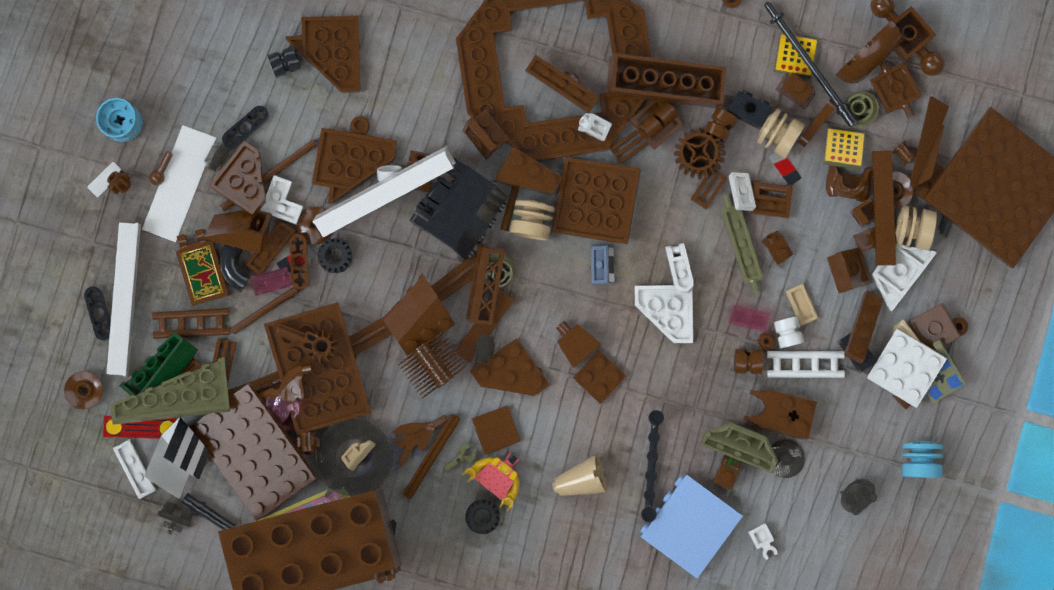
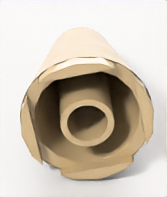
[552,456,608,496]

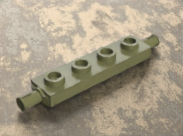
[721,194,763,294]

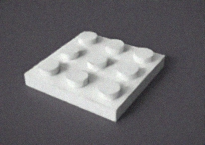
[867,328,947,408]

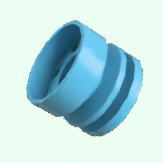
[96,98,143,142]
[902,441,943,478]

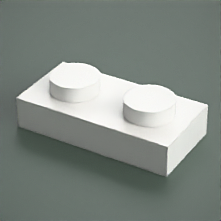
[729,172,756,211]

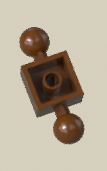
[870,0,945,76]

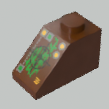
[712,454,742,490]

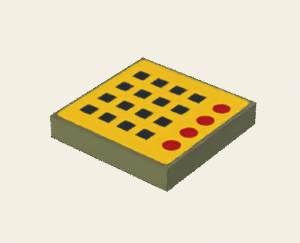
[774,33,818,78]
[823,128,865,170]

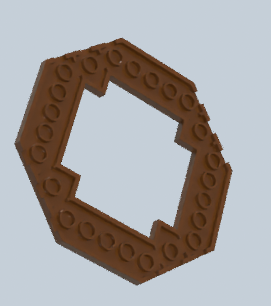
[456,0,651,161]

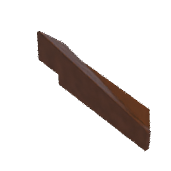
[909,96,949,191]

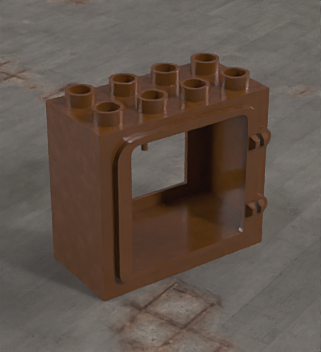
[218,490,402,590]

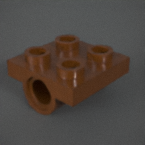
[629,101,683,150]

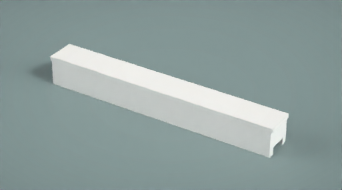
[312,146,456,237]
[107,223,141,377]

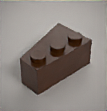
[492,147,563,195]

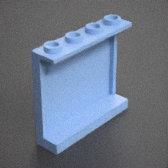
[640,475,743,578]

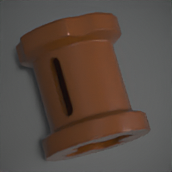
[892,140,917,166]

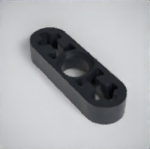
[222,106,269,149]
[84,286,111,341]

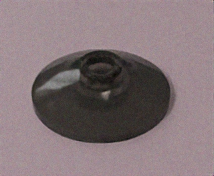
[771,440,805,478]

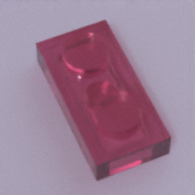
[250,267,292,296]
[728,305,770,332]

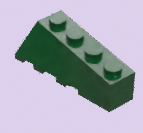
[119,332,198,396]

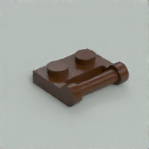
[750,180,793,219]

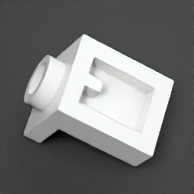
[578,113,612,141]

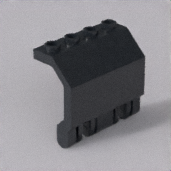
[409,157,507,262]

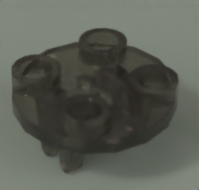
[840,478,877,515]

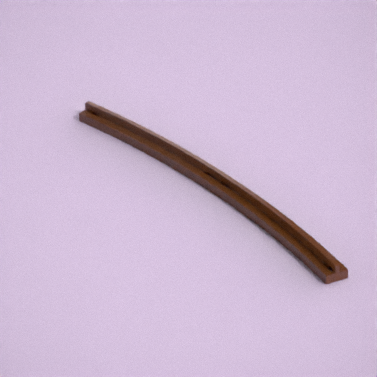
[228,251,491,398]

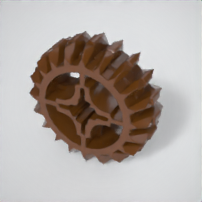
[674,128,726,179]

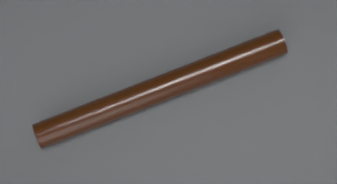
[230,287,299,335]

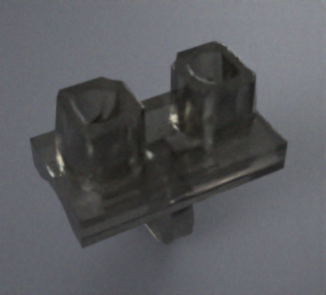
[157,501,194,535]

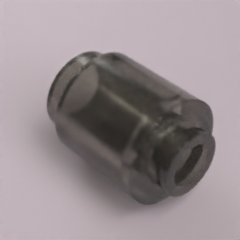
[204,142,230,172]
[473,334,496,363]

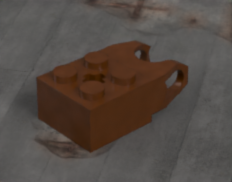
[743,390,817,439]

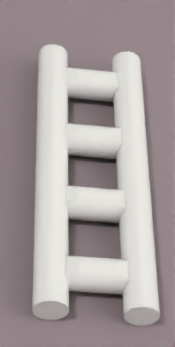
[767,351,845,378]

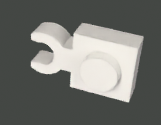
[748,523,778,560]

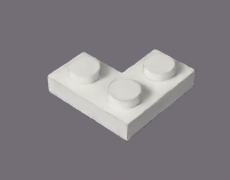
[261,175,303,225]

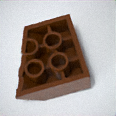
[383,273,455,356]

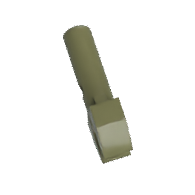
[443,444,476,473]

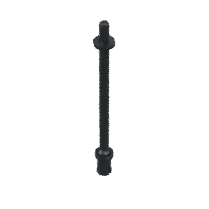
[764,2,859,128]

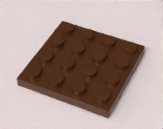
[552,157,641,245]

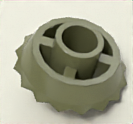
[844,90,880,128]
[484,254,516,289]

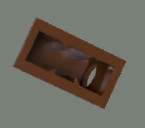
[775,72,816,110]
[556,321,601,368]

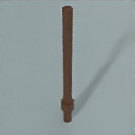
[220,140,317,212]

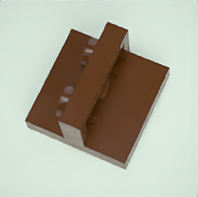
[462,109,509,160]
[827,248,872,294]

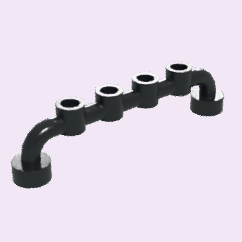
[641,410,664,522]

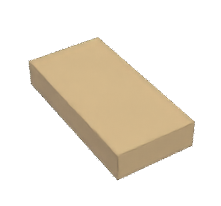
[785,284,818,326]

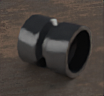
[268,46,301,78]

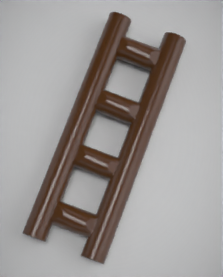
[152,308,231,339]

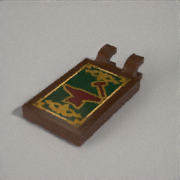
[176,229,229,306]

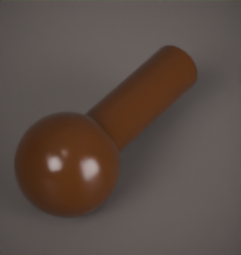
[149,151,173,186]

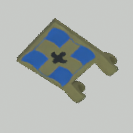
[926,340,966,403]

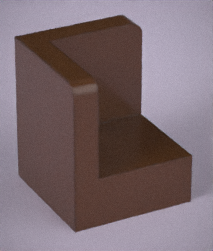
[850,197,874,227]

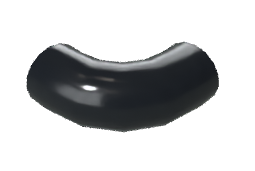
[220,244,250,293]

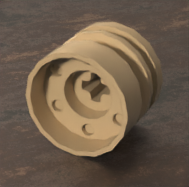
[757,108,805,159]
[510,200,555,241]
[895,205,937,251]

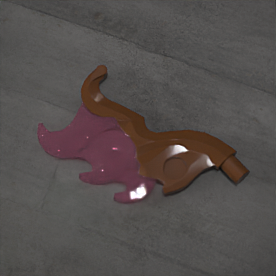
[259,365,314,424]

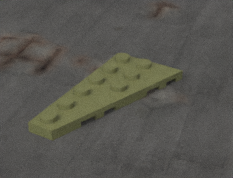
[111,357,230,425]

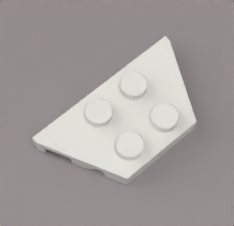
[871,244,936,312]

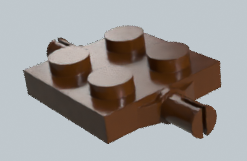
[870,59,922,118]

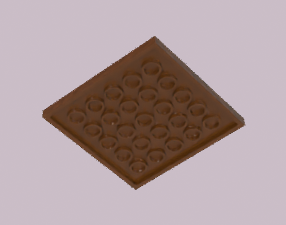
[923,107,1054,268]

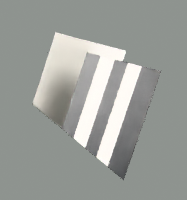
[144,417,210,499]

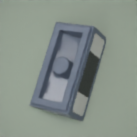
[591,245,615,285]

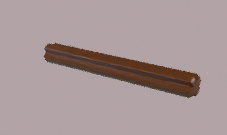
[403,414,460,499]

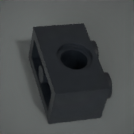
[728,90,772,130]

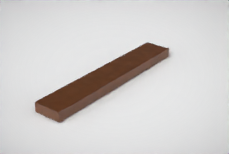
[871,150,896,266]

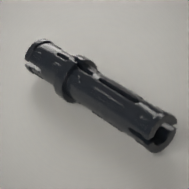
[181,493,236,530]

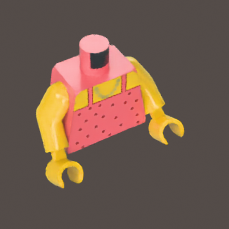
[462,453,520,512]

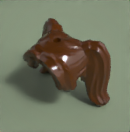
[826,165,872,202]

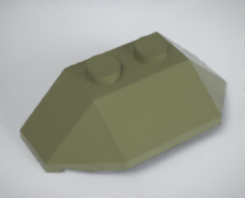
[700,423,778,473]

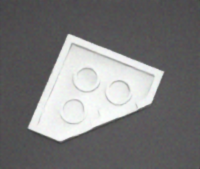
[634,285,693,343]

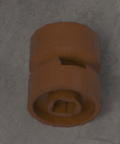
[704,107,738,143]
[734,349,763,374]

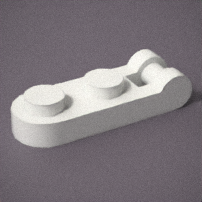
[665,243,694,294]

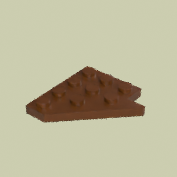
[285,16,360,93]
[312,128,397,204]

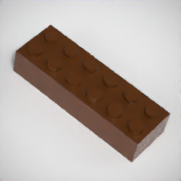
[606,53,726,108]

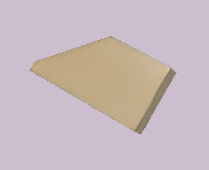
[341,440,376,471]

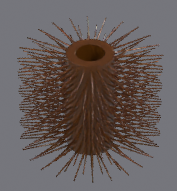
[398,332,468,398]

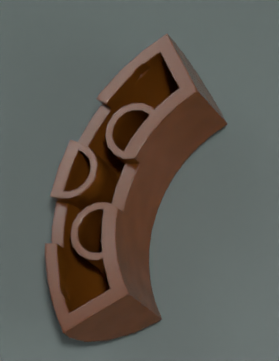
[836,20,903,84]

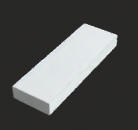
[113,439,157,499]

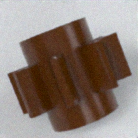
[107,170,131,195]
[296,432,320,455]

